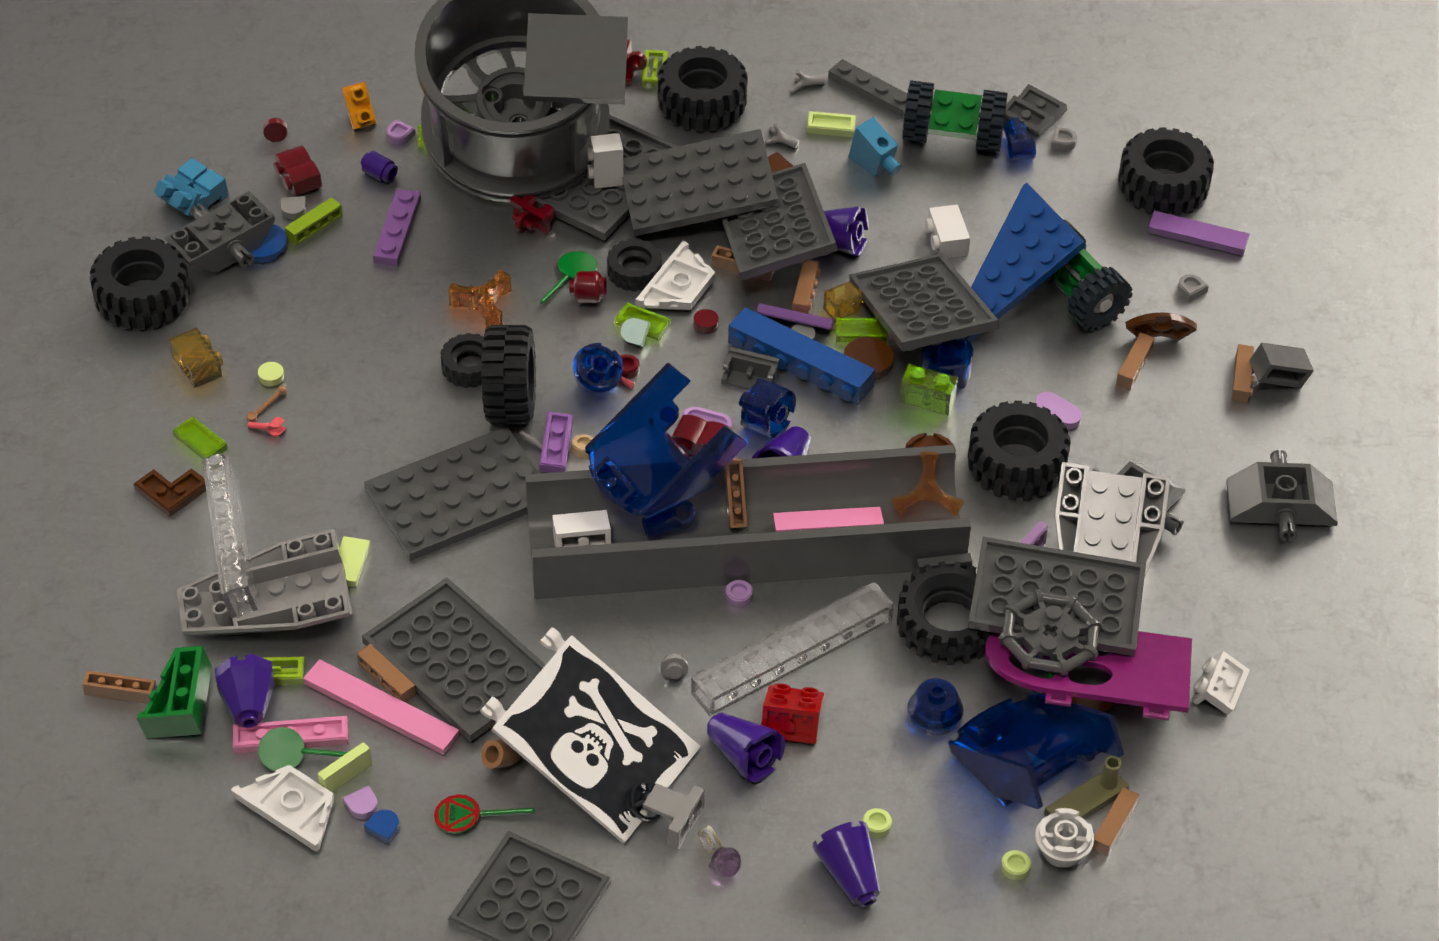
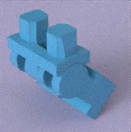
[154,158,229,216]

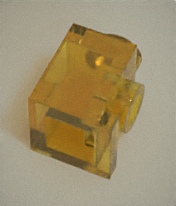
[823,281,864,325]

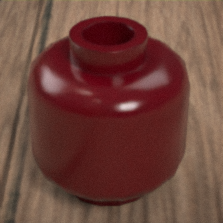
[569,271,607,304]

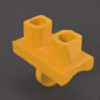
[341,82,377,130]

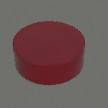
[263,118,288,142]
[693,309,719,333]
[614,354,640,379]

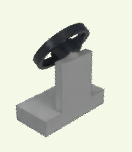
[628,780,704,849]

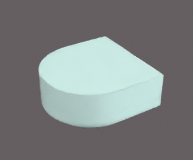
[621,318,651,347]

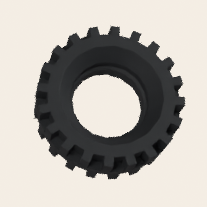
[897,561,992,666]

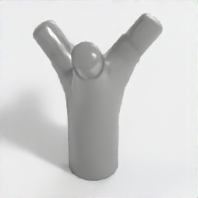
[790,70,825,93]
[765,124,800,149]

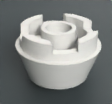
[1036,808,1094,868]

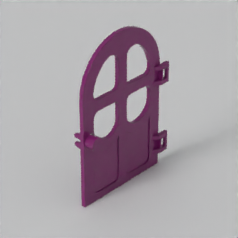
[985,631,1192,721]

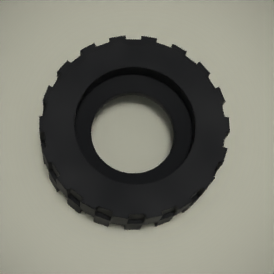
[607,239,662,292]
[441,333,484,388]

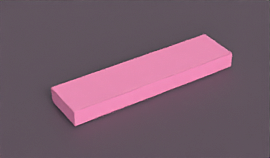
[773,507,884,532]
[233,716,349,754]

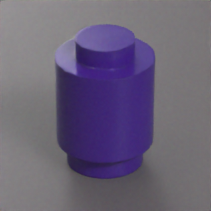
[361,151,398,183]

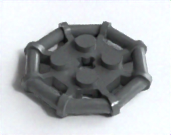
[999,589,1102,676]

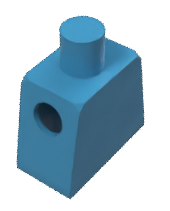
[848,117,902,176]

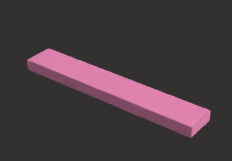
[303,659,460,755]

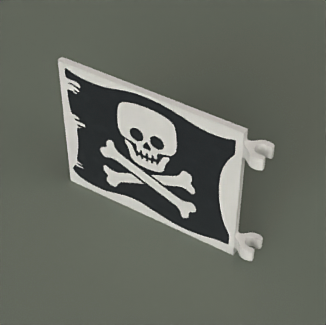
[480,627,701,844]

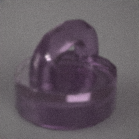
[708,847,741,877]

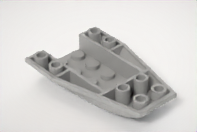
[1055,462,1170,576]
[176,529,352,636]

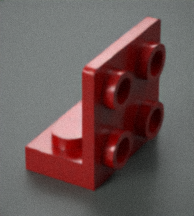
[761,683,824,744]

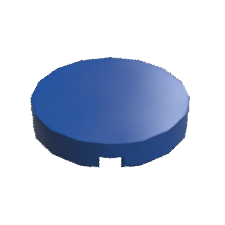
[250,224,288,263]

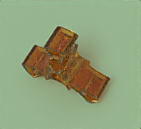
[448,270,512,328]
[892,451,964,516]

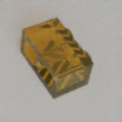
[169,327,223,388]

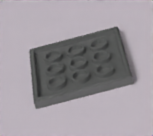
[524,13,628,105]
[448,831,611,941]

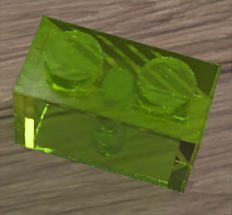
[899,364,958,416]

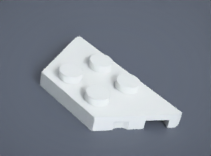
[636,241,715,310]
[231,765,334,852]

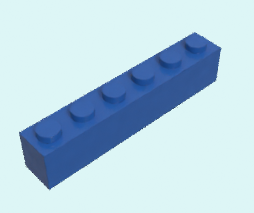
[728,307,875,405]

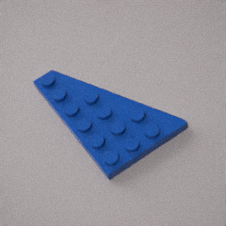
[965,182,1086,343]

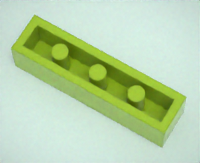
[285,197,343,246]

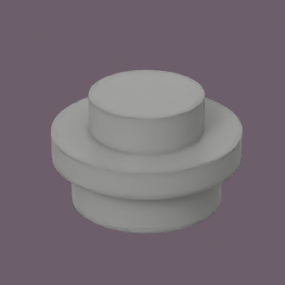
[660,653,688,680]

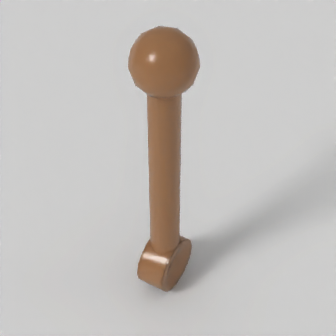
[246,385,287,422]

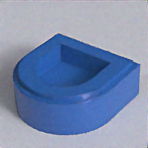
[364,810,399,844]

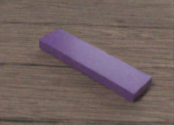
[1148,211,1250,256]

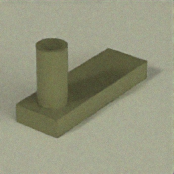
[1044,756,1129,820]

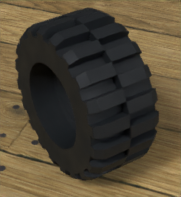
[658,46,748,132]
[1118,127,1214,216]
[90,236,191,330]
[481,325,536,424]
[968,400,1071,500]

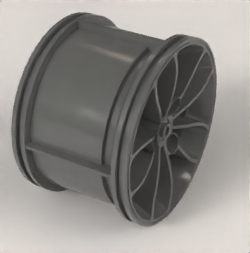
[415,0,609,203]

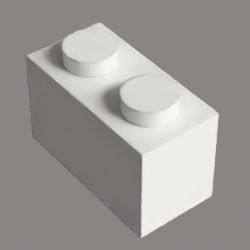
[586,133,624,189]
[925,204,970,259]
[552,510,611,548]

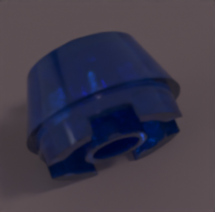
[573,343,623,393]
[907,678,964,736]

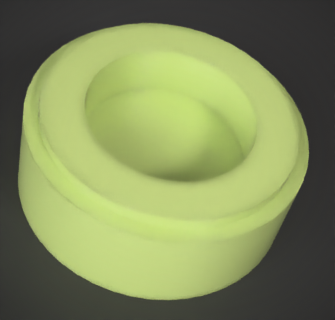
[258,362,284,387]
[863,808,892,838]
[1001,850,1031,880]

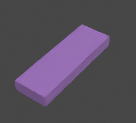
[757,303,836,329]
[539,412,573,473]

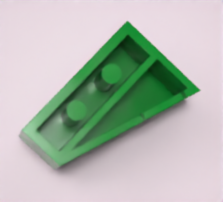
[136,646,212,739]

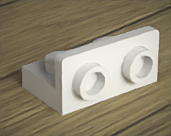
[1192,651,1250,715]

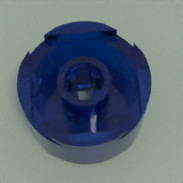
[920,338,974,391]
[739,378,796,438]

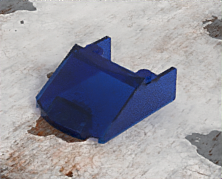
[585,363,747,518]
[948,691,1124,809]

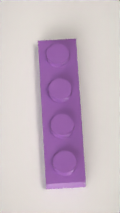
[373,189,421,266]

